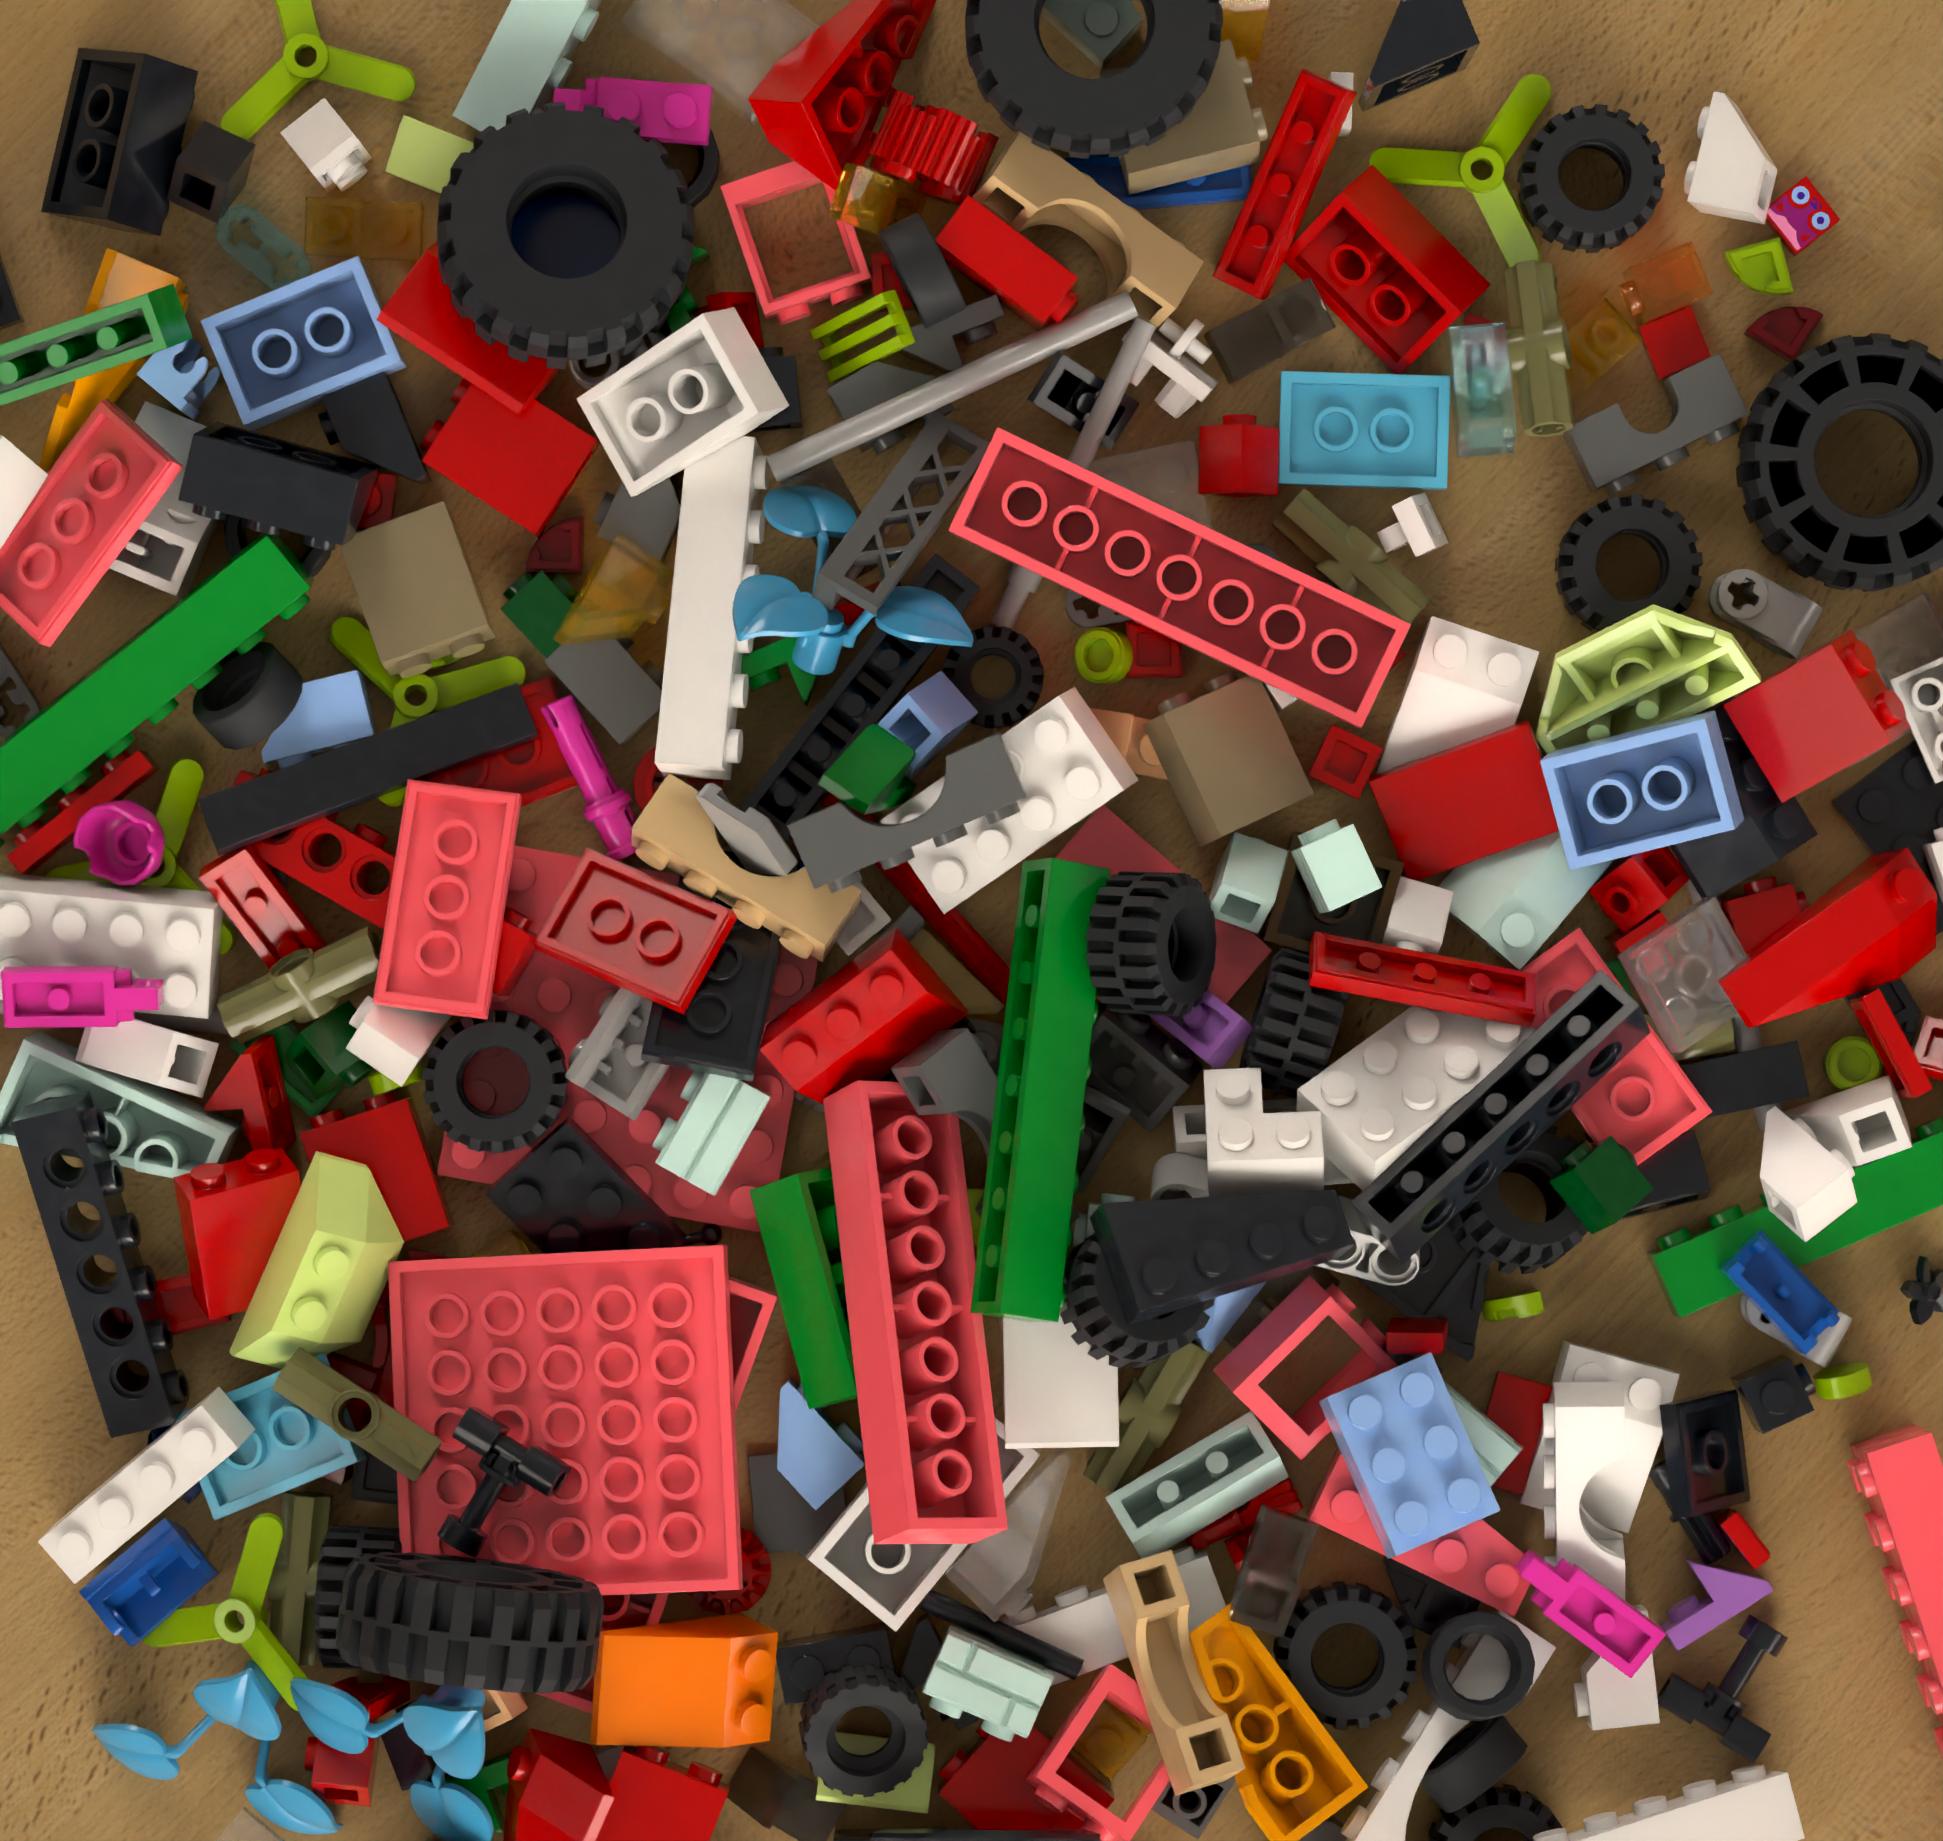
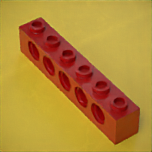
[232,767,537,997]

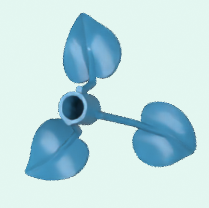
[732,486,973,675]
[91,1660,343,1835]
[290,1677,494,1841]

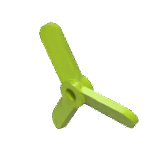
[221,0,417,140]
[1369,74,1551,268]
[329,617,526,807]
[46,758,237,955]
[142,1513,309,1711]

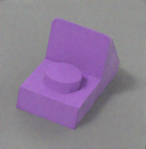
[1149,990,1254,1069]
[1659,1557,1774,1651]

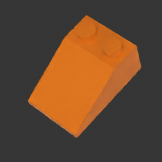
[590,1613,778,1748]

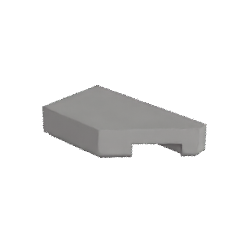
[696,783,797,875]

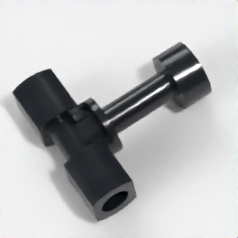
[437,1407,572,1557]
[1657,1614,1788,1763]

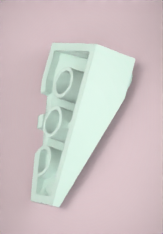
[1438,831,1614,970]

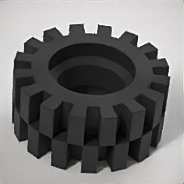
[943,625,1044,729]

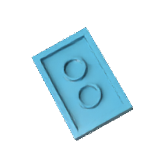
[1278,371,1450,490]
[176,1353,367,1521]

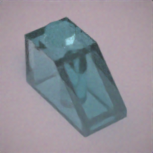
[1449,322,1517,457]

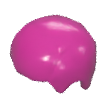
[73,800,164,886]

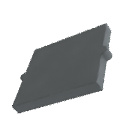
[748,1453,846,1556]

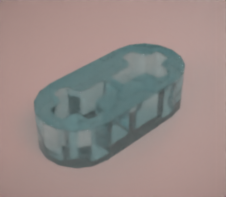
[215,205,312,290]

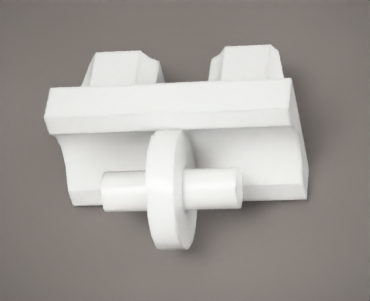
[1122,317,1219,418]

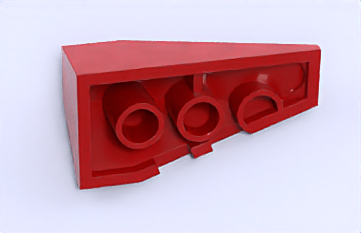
[748,0,936,191]
[1718,847,1937,1028]
[503,1728,614,1841]

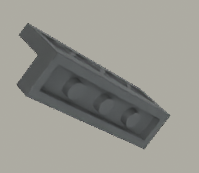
[813,411,990,615]

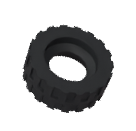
[799,1664,928,1797]

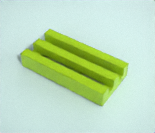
[810,289,915,383]

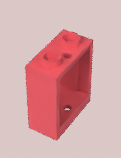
[720,161,872,325]
[1213,1275,1398,1460]
[1025,1664,1170,1841]

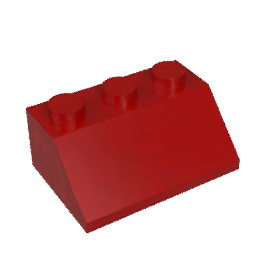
[1284,164,1491,374]
[376,241,561,414]
[760,927,969,1105]

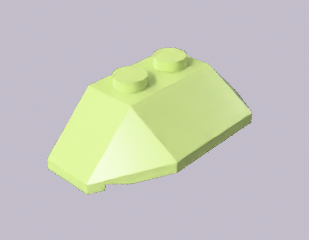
[1535,604,1761,755]
[229,1151,404,1369]

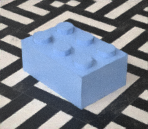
[200,256,407,431]
[1540,710,1744,870]
[1319,1352,1501,1559]

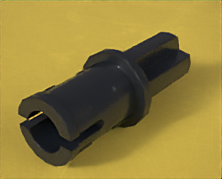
[1648,1458,1730,1564]

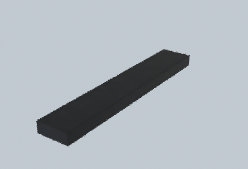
[198,683,538,856]

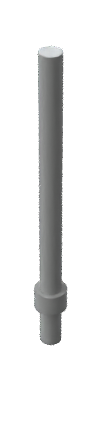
[991,317,1156,629]

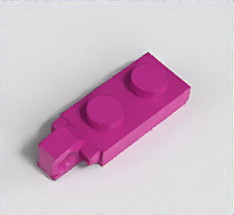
[553,77,714,146]
[1,966,164,1028]
[1515,1549,1666,1678]

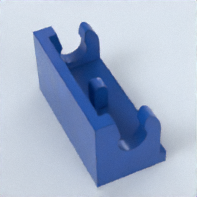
[1719,1229,1840,1354]
[79,1518,219,1647]

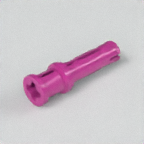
[540,693,636,861]

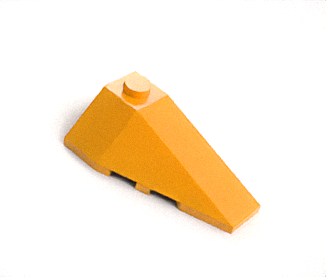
[39,248,190,472]
[1189,1602,1368,1841]

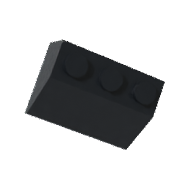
[1358,0,1480,112]
[41,48,198,236]
[178,422,379,550]
[1670,696,1818,903]

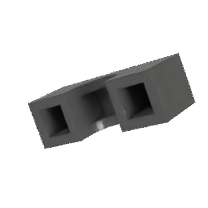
[1563,353,1749,496]

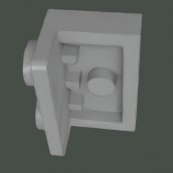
[565,987,670,1121]

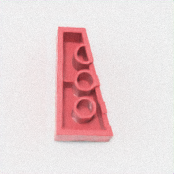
[1306,1446,1530,1617]

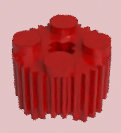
[869,91,999,206]

